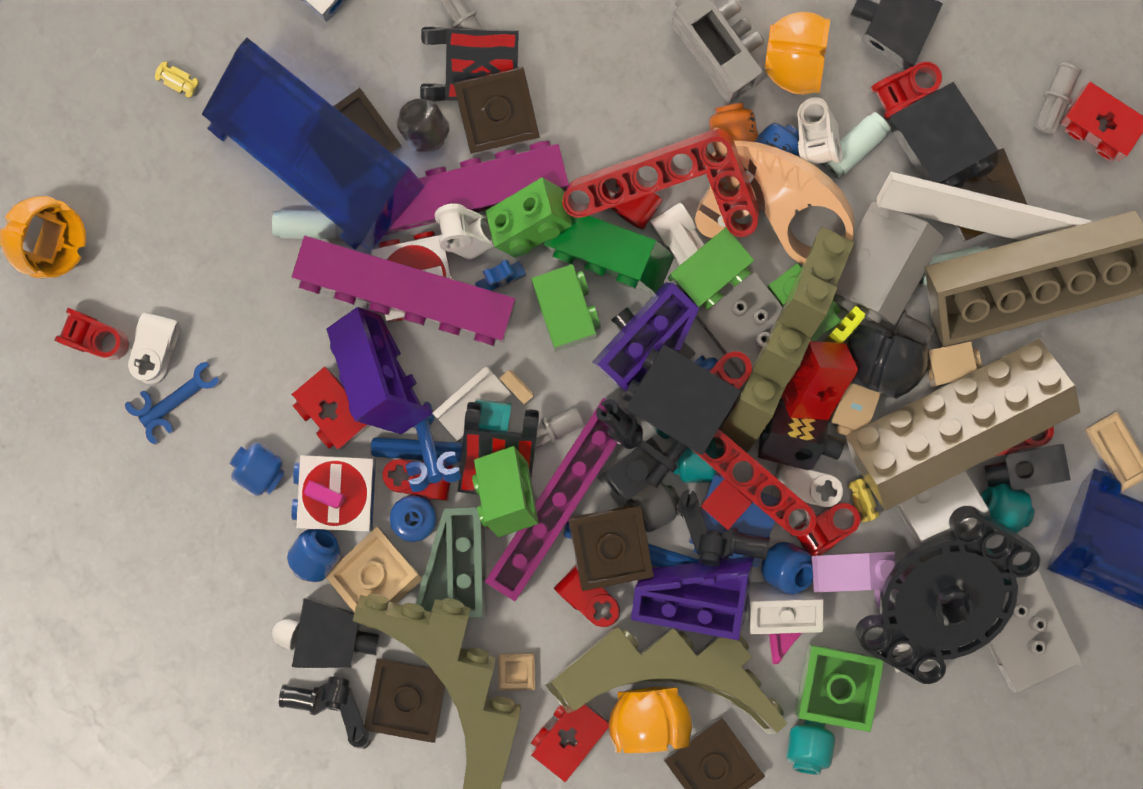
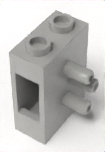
[671,0,764,105]
[834,201,944,326]
[695,266,783,376]
[896,471,991,546]
[985,570,1082,693]

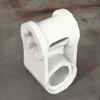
[797,97,843,165]
[434,204,494,260]
[128,312,180,384]
[771,463,843,507]

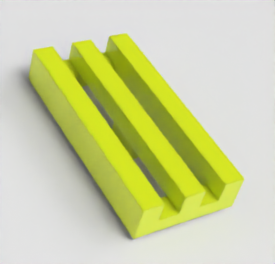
[823,306,865,343]

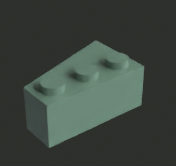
[415,508,487,618]

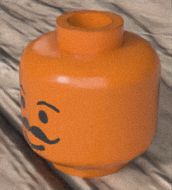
[709,103,758,147]

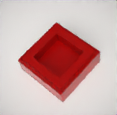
[700,478,752,530]

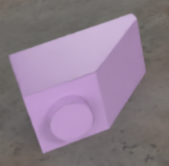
[812,551,896,592]

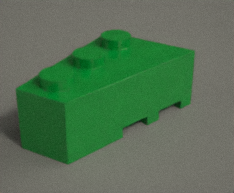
[544,215,674,294]

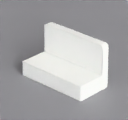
[432,366,512,441]
[748,582,823,634]

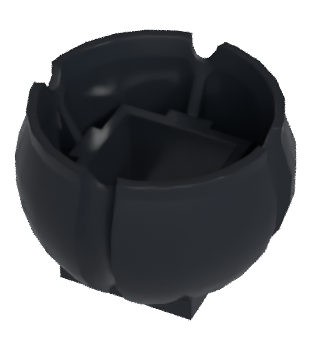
[847,324,929,399]

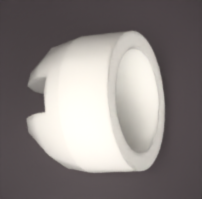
[272,619,299,650]

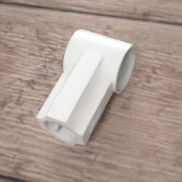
[649,202,704,266]

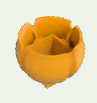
[764,12,830,95]
[0,196,86,279]
[609,687,693,753]

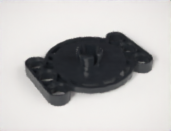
[855,505,1041,684]

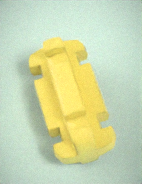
[155,61,199,98]
[848,478,879,522]

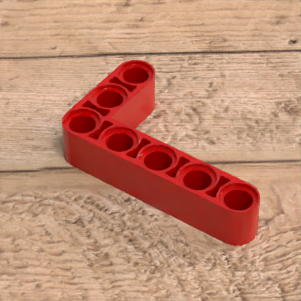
[562,129,760,237]
[689,351,816,537]

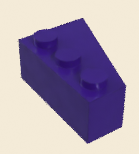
[592,282,699,393]
[326,307,433,435]
[631,557,754,640]

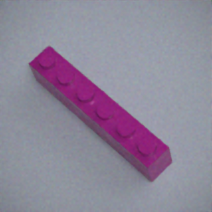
[349,141,569,241]
[291,235,516,347]
[485,398,627,602]

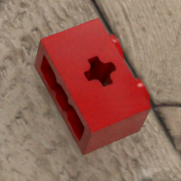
[1059,81,1143,162]
[781,341,858,420]
[291,366,370,450]
[530,703,609,782]

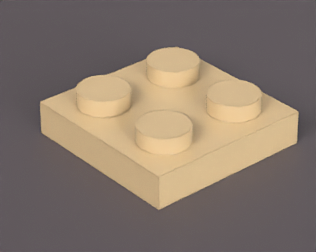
[326,527,422,628]

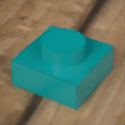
[475,398,512,431]

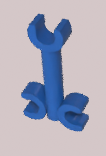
[475,260,526,292]
[125,362,221,445]
[405,401,462,492]

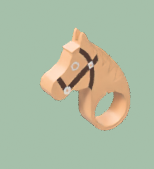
[695,128,855,265]

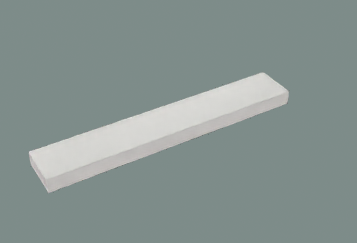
[877,172,1091,241]

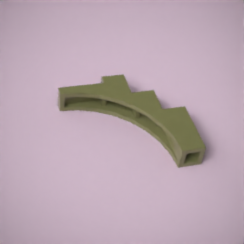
[714,226,854,453]
[353,594,521,789]
[545,627,788,735]

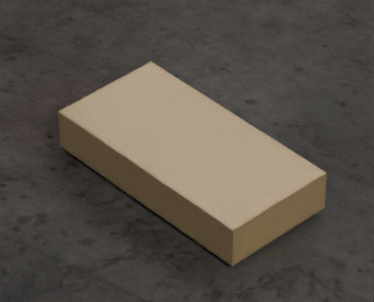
[1084,412,1143,492]

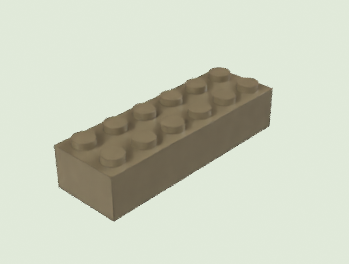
[925,210,1143,347]
[845,339,1081,511]

